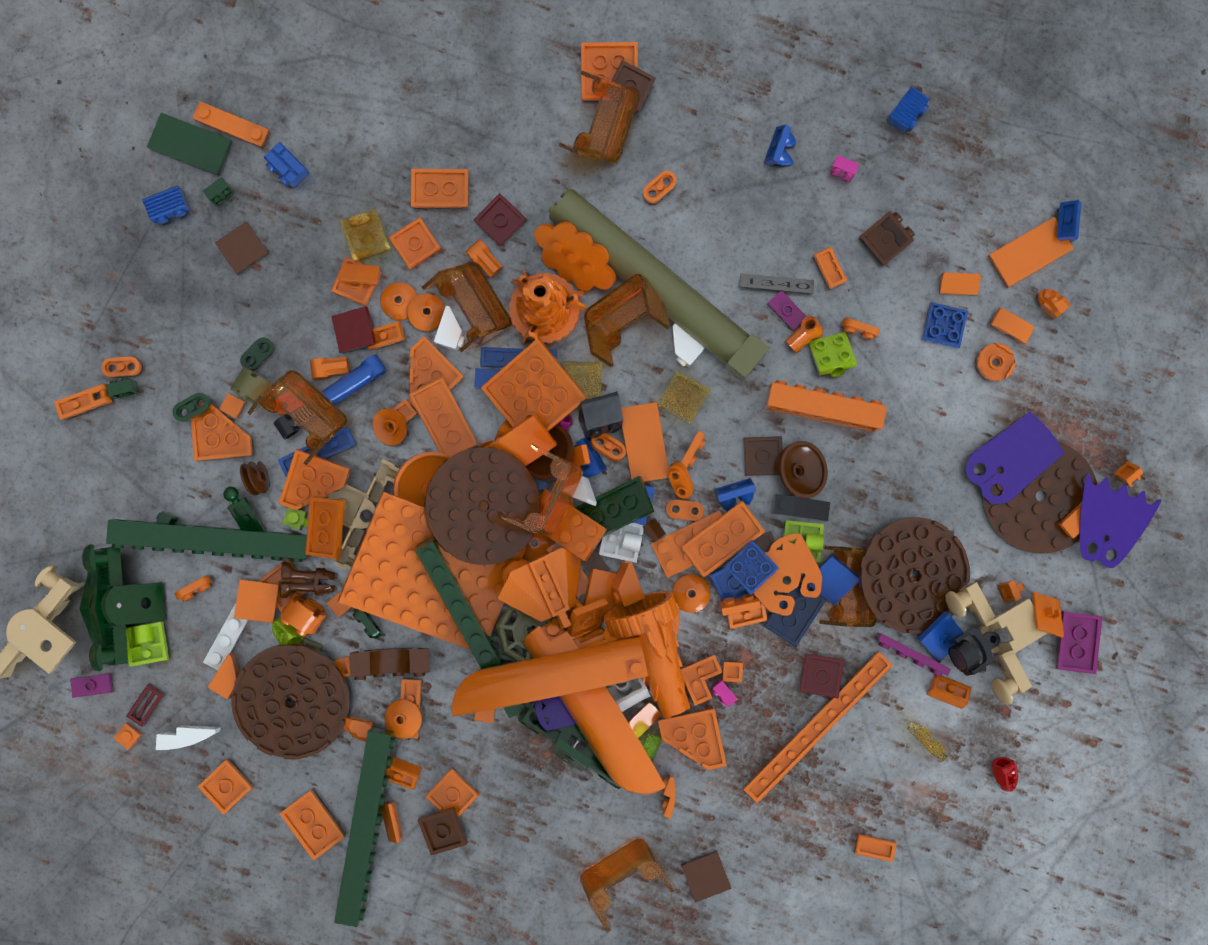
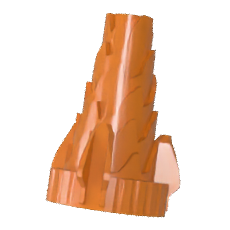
[509,270,587,346]
[603,591,690,719]

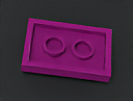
[1055,611,1102,674]

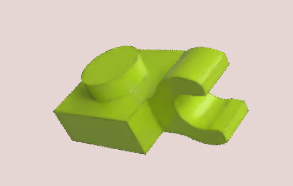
[282,508,308,530]

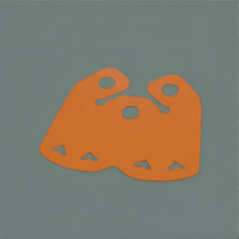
[753,534,822,616]

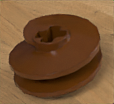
[240,461,269,496]

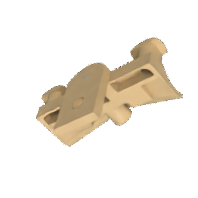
[0,565,85,679]

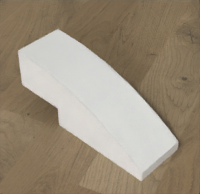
[156,725,221,750]

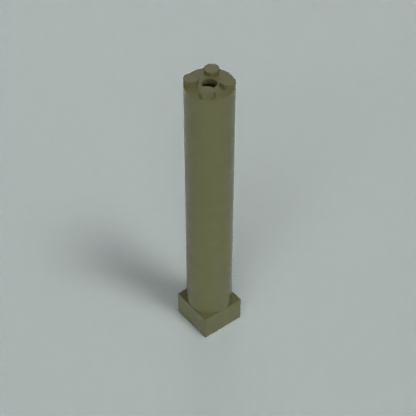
[548,188,770,382]

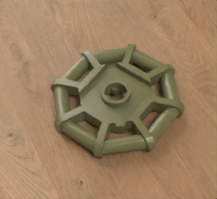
[495,606,565,661]

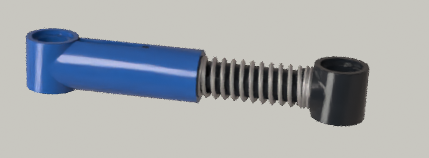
[273,354,387,440]

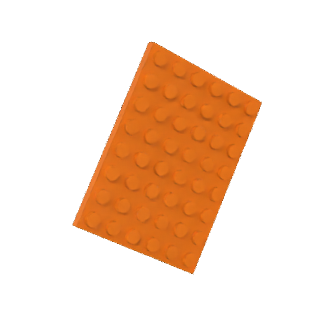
[338,491,527,649]

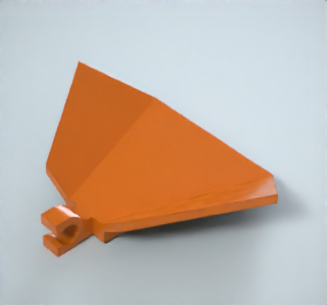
[496,548,582,629]

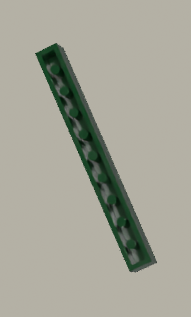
[106,519,308,562]
[415,537,526,718]
[334,727,396,927]

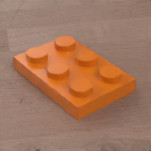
[411,169,469,208]
[305,497,345,559]
[279,789,346,861]

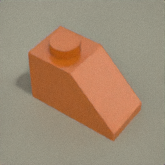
[611,561,645,607]
[208,653,240,699]

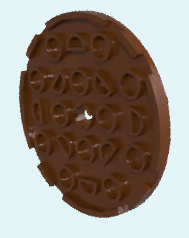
[982,441,1098,554]
[424,447,540,565]
[859,517,970,634]
[231,644,350,759]

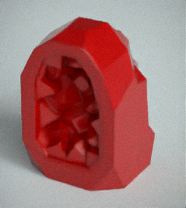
[991,757,1018,792]

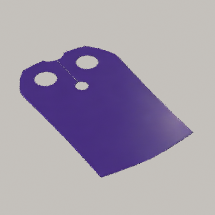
[965,411,1065,504]

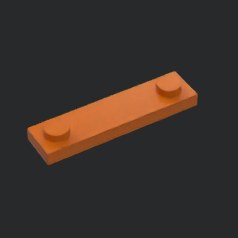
[192,101,270,148]

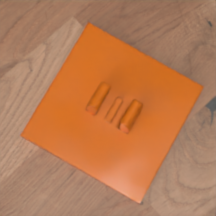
[1032,592,1064,638]

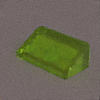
[643,733,662,762]

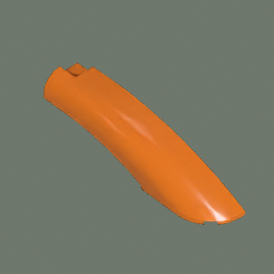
[523,618,666,794]
[452,636,648,716]

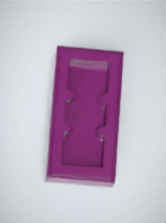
[767,291,807,331]
[70,673,113,698]

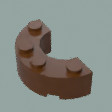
[350,648,430,680]

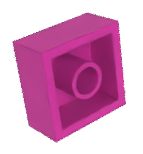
[829,155,859,181]
[711,679,738,707]

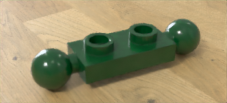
[223,486,265,531]

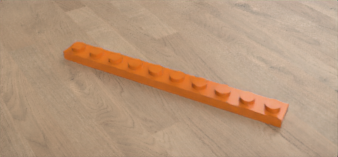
[743,651,893,803]

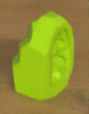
[272,617,304,645]

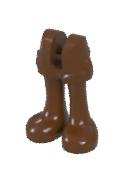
[280,562,336,598]

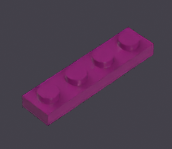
[875,632,951,677]

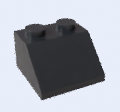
[578,391,623,439]

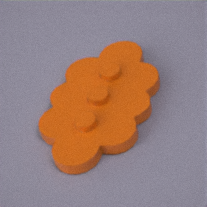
[534,221,616,291]

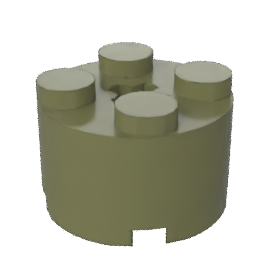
[230,367,277,409]

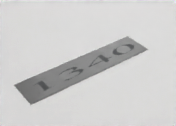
[740,273,814,294]

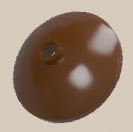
[525,425,573,480]
[779,441,828,499]

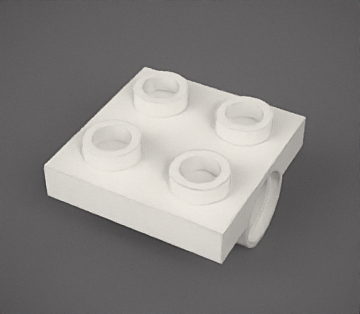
[599,523,644,563]

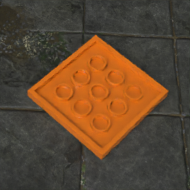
[481,338,588,432]

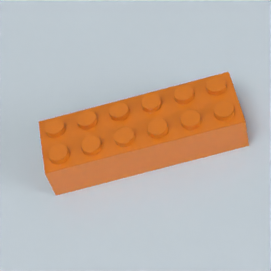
[764,380,887,432]

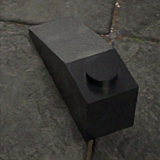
[771,494,830,521]

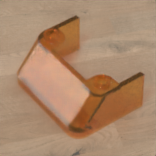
[559,71,640,163]
[422,262,512,352]
[584,274,670,367]
[247,370,347,465]
[499,444,583,536]
[819,546,877,627]
[580,837,674,933]

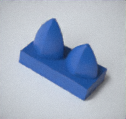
[764,124,797,166]
[1057,200,1082,241]
[575,438,607,477]
[714,478,756,511]

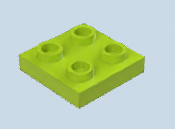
[808,332,857,377]
[782,520,824,563]
[126,622,169,667]

